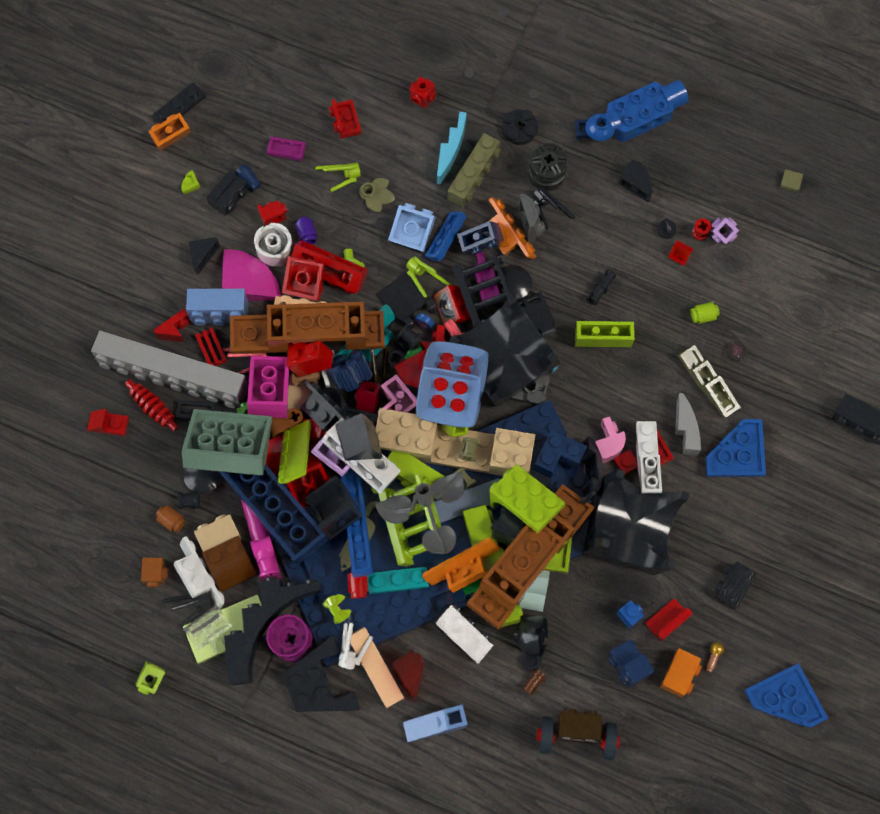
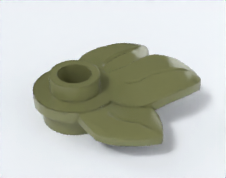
[359,178,395,212]

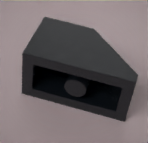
[618,160,653,203]

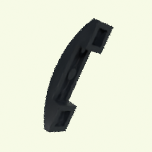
[580,436,604,504]

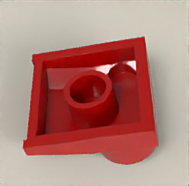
[282,256,325,301]

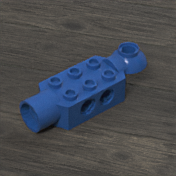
[585,80,688,143]

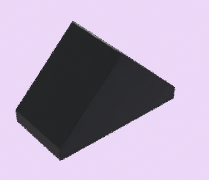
[189,237,220,274]

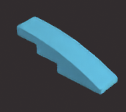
[437,112,467,184]

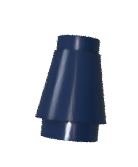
[234,164,261,191]

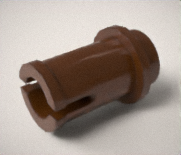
[522,669,546,696]

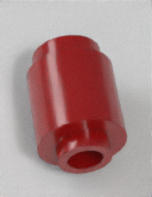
[347,570,369,599]

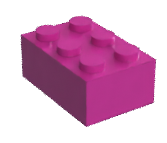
[247,356,290,418]

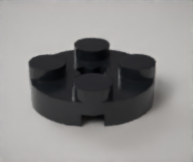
[502,109,538,145]

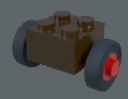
[536,708,620,760]

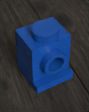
[616,600,645,630]

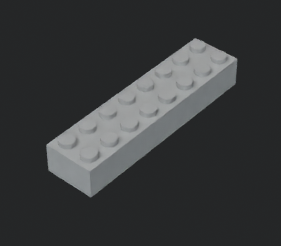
[91,330,249,408]

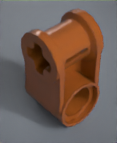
[270,408,305,438]

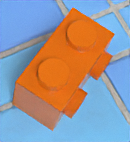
[148,112,191,151]

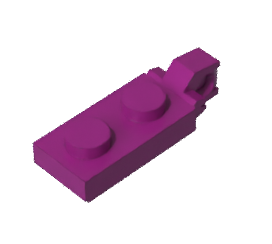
[475,252,500,301]

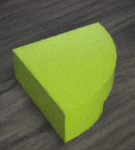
[181,170,200,195]

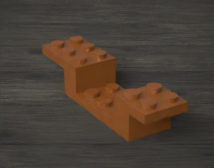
[230,302,385,354]
[467,484,595,630]

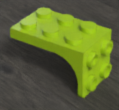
[490,464,565,533]

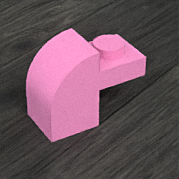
[595,416,626,463]

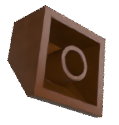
[202,536,257,592]

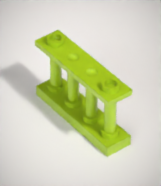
[378,474,441,567]

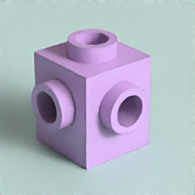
[710,217,739,244]

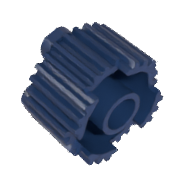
[328,349,373,392]

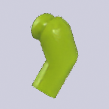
[344,249,365,267]

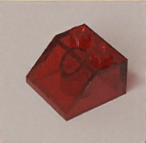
[392,650,425,703]

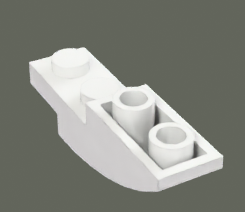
[636,421,662,493]

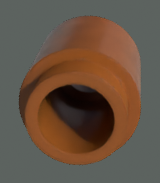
[156,505,186,533]

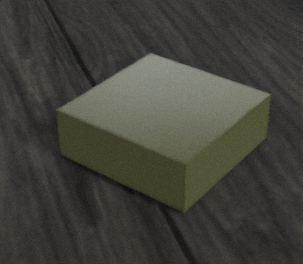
[780,169,803,193]

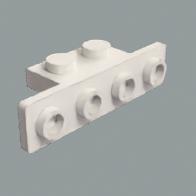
[174,536,224,611]

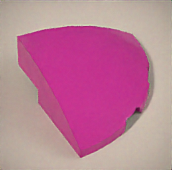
[222,249,281,301]

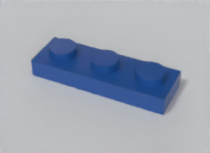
[424,212,467,262]

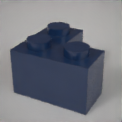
[533,430,587,478]
[608,639,655,688]

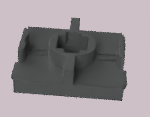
[512,375,550,405]

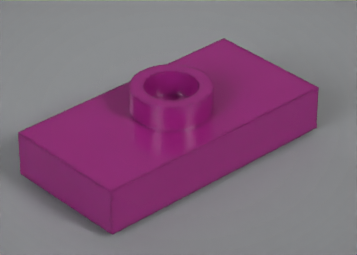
[266,136,306,161]

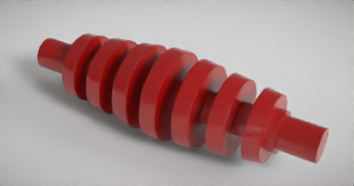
[125,379,179,432]

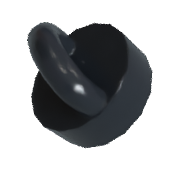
[657,218,676,239]

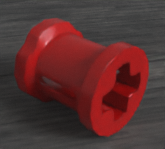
[692,218,711,241]

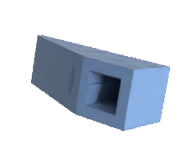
[403,705,467,742]

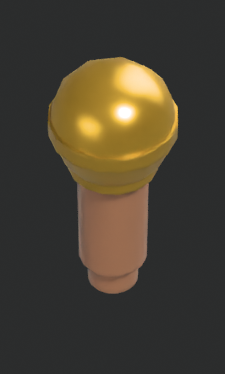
[706,642,724,673]

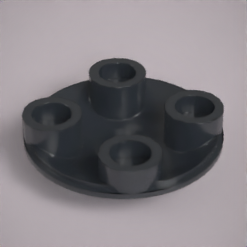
[496,265,532,300]
[183,468,222,494]

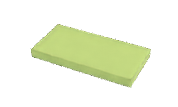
[183,595,270,664]

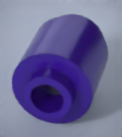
[295,217,317,244]

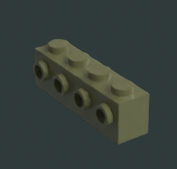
[447,133,501,208]

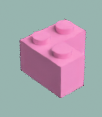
[377,375,417,414]

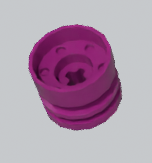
[266,615,314,662]

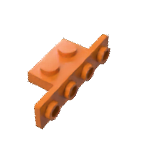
[489,197,536,259]
[422,538,500,593]

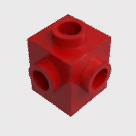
[409,77,436,109]

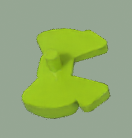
[323,594,351,624]

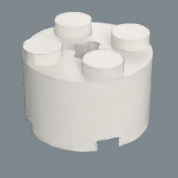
[254,223,293,267]

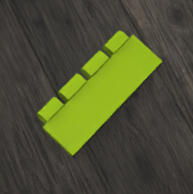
[278,420,311,484]

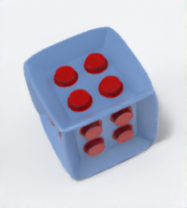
[416,341,488,427]

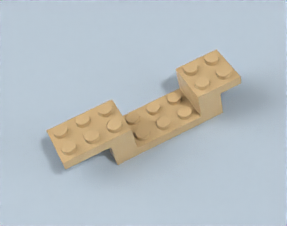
[375,408,535,476]

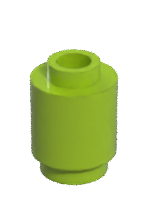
[690,302,720,324]

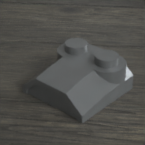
[518,193,545,242]

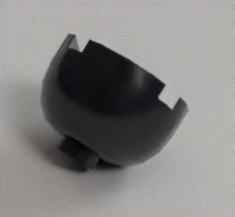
[514,616,548,657]

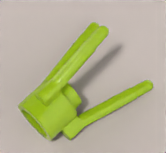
[315,162,361,192]
[406,257,451,298]

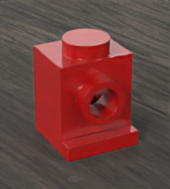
[257,200,287,226]

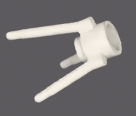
[338,623,373,670]

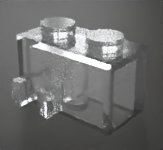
[183,605,232,652]

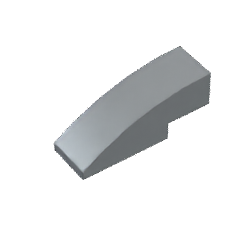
[675,393,701,456]

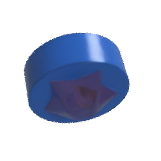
[415,313,434,330]

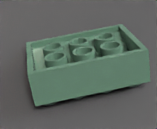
[182,409,272,475]

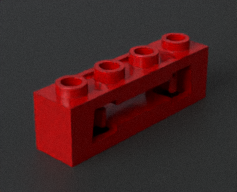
[292,240,369,294]

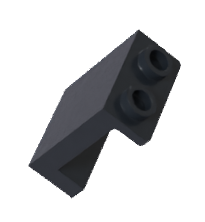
[304,476,363,540]

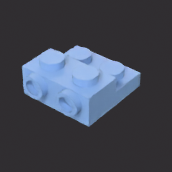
[388,203,436,252]

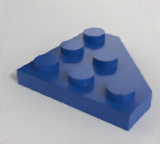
[705,419,766,477]
[744,663,829,728]

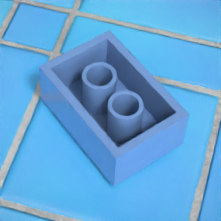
[186,289,249,326]

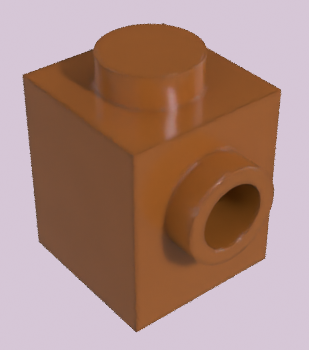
[141,558,168,588]

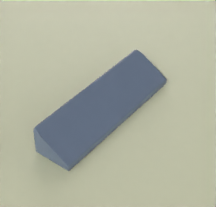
[435,478,500,523]

